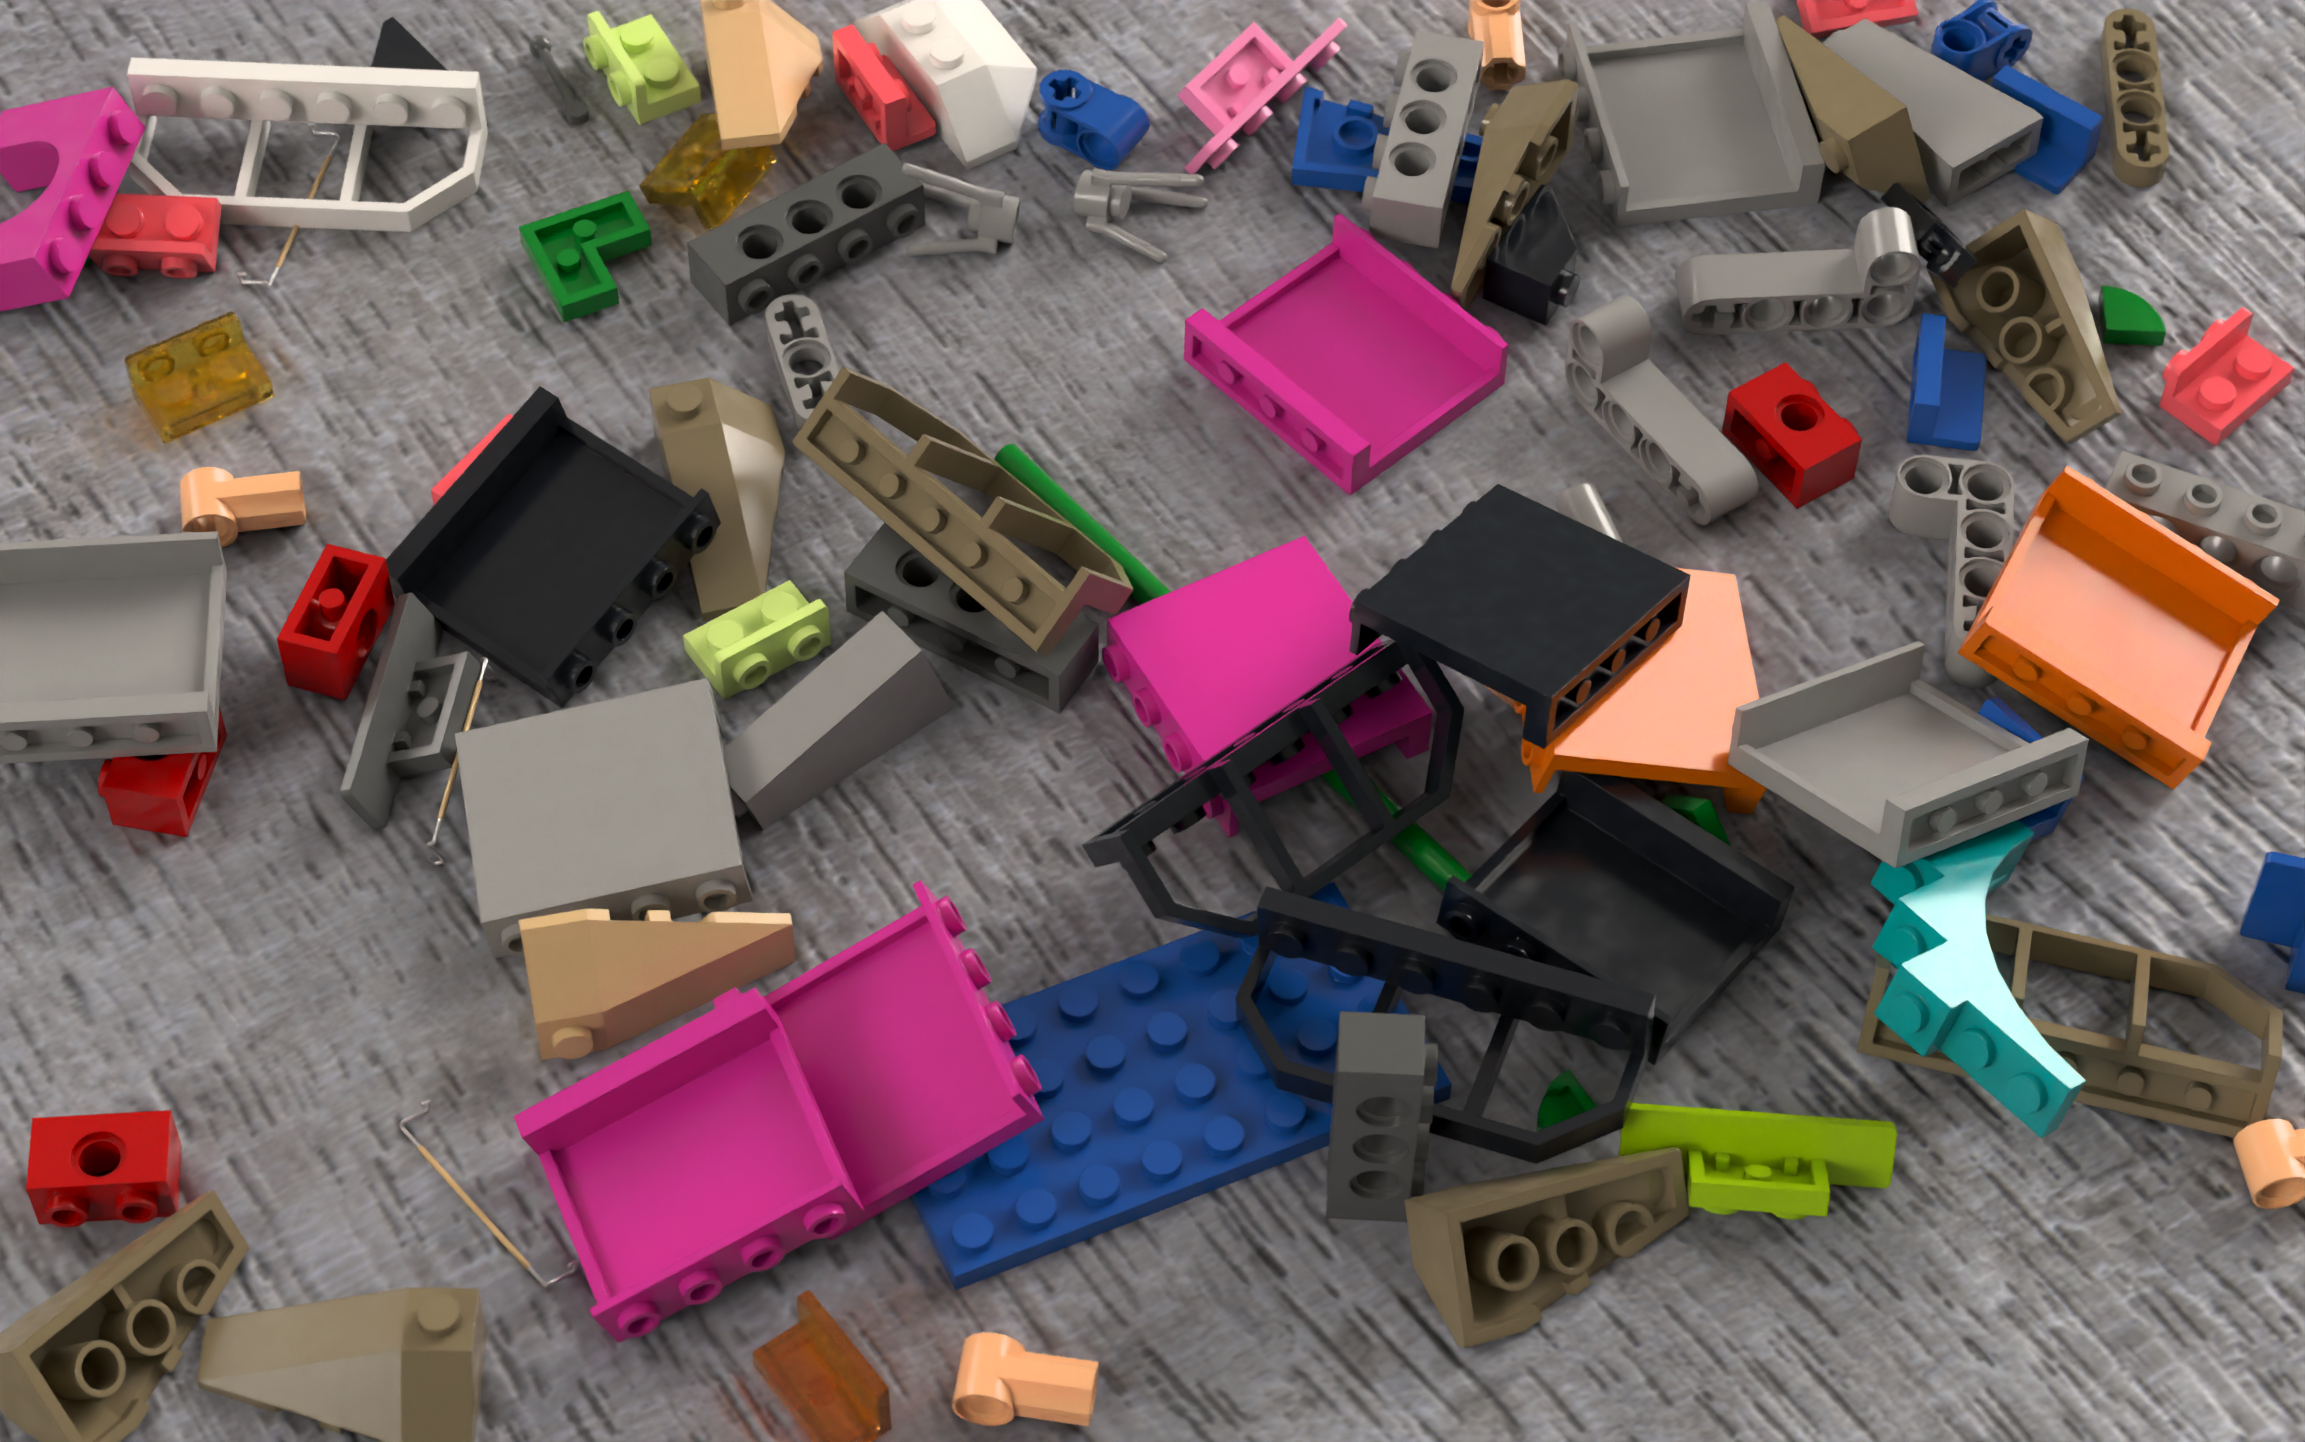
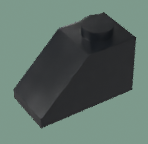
[1483,184,1580,326]

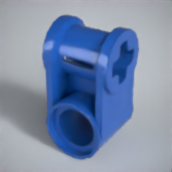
[1930,0,2033,82]
[1038,70,1150,171]

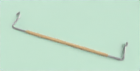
[236,123,340,288]
[426,657,499,865]
[400,1100,578,1290]

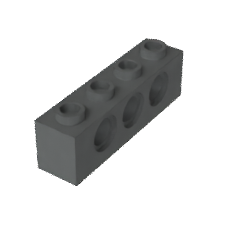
[687,143,925,326]
[844,522,1099,714]
[1326,1011,1438,1222]

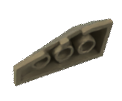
[1775,15,1931,203]
[1451,79,1579,312]
[1927,209,2122,444]
[649,377,786,621]
[1404,1147,1689,1348]
[0,1190,250,1442]
[197,1287,488,1442]

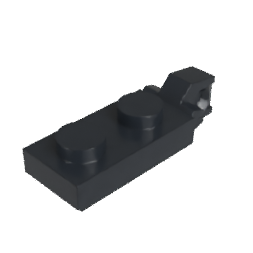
[1880,182,1979,288]

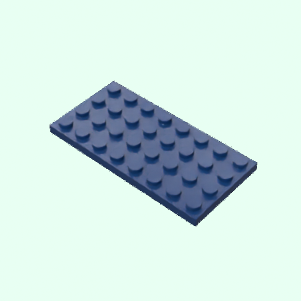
[909,882,1452,1291]

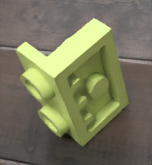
[583,11,702,125]
[683,580,831,700]

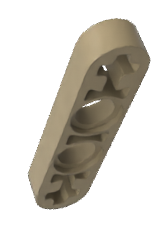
[2099,8,2169,188]

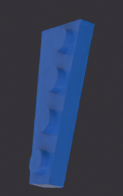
[1291,86,1483,203]

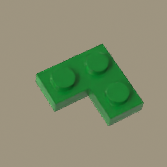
[519,190,652,322]

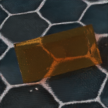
[752,1290,892,1442]

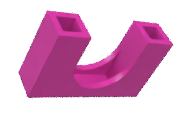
[0,87,146,312]

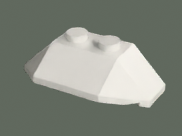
[854,0,1037,170]

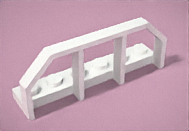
[127,58,488,232]

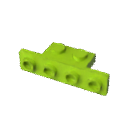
[1618,1103,1897,1220]

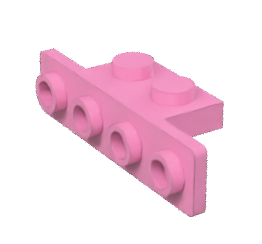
[1177,17,1348,174]

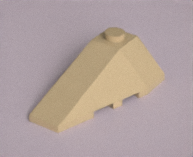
[700,0,824,150]
[518,909,796,1060]

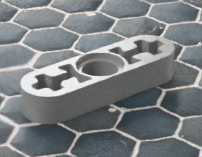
[765,294,839,432]

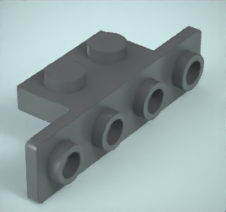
[340,593,482,830]

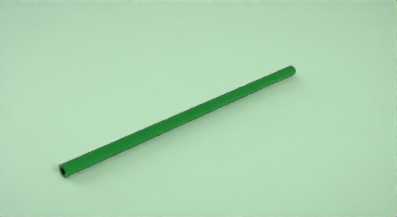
[994,444,1472,893]

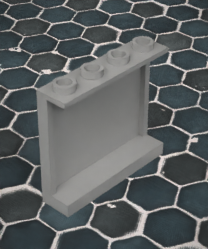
[1558,0,1826,228]
[0,531,227,764]
[1728,641,2089,869]
[455,678,753,959]

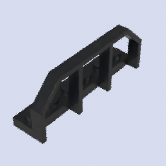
[1082,639,1465,939]
[1236,886,1656,1164]

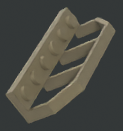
[792,367,1134,656]
[1857,914,2283,1138]

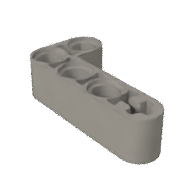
[1675,207,1921,335]
[1565,295,1759,526]
[1888,455,2014,688]

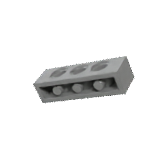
[1361,30,1484,249]
[2105,450,2305,613]

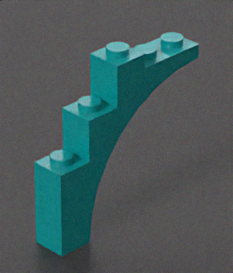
[1870,820,2086,1138]

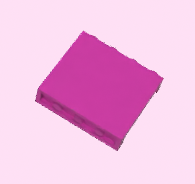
[1184,213,1509,496]
[1102,536,1432,838]
[712,880,1044,1241]
[513,987,865,1343]

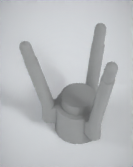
[902,163,1020,256]
[1074,168,1208,263]

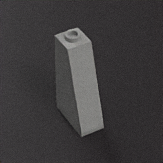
[1822,18,2043,207]
[723,611,953,830]

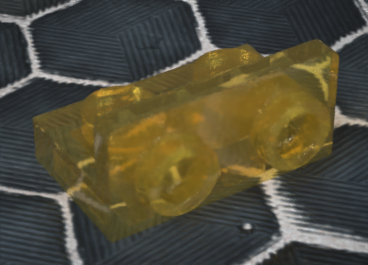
[639,113,776,230]
[124,312,274,444]

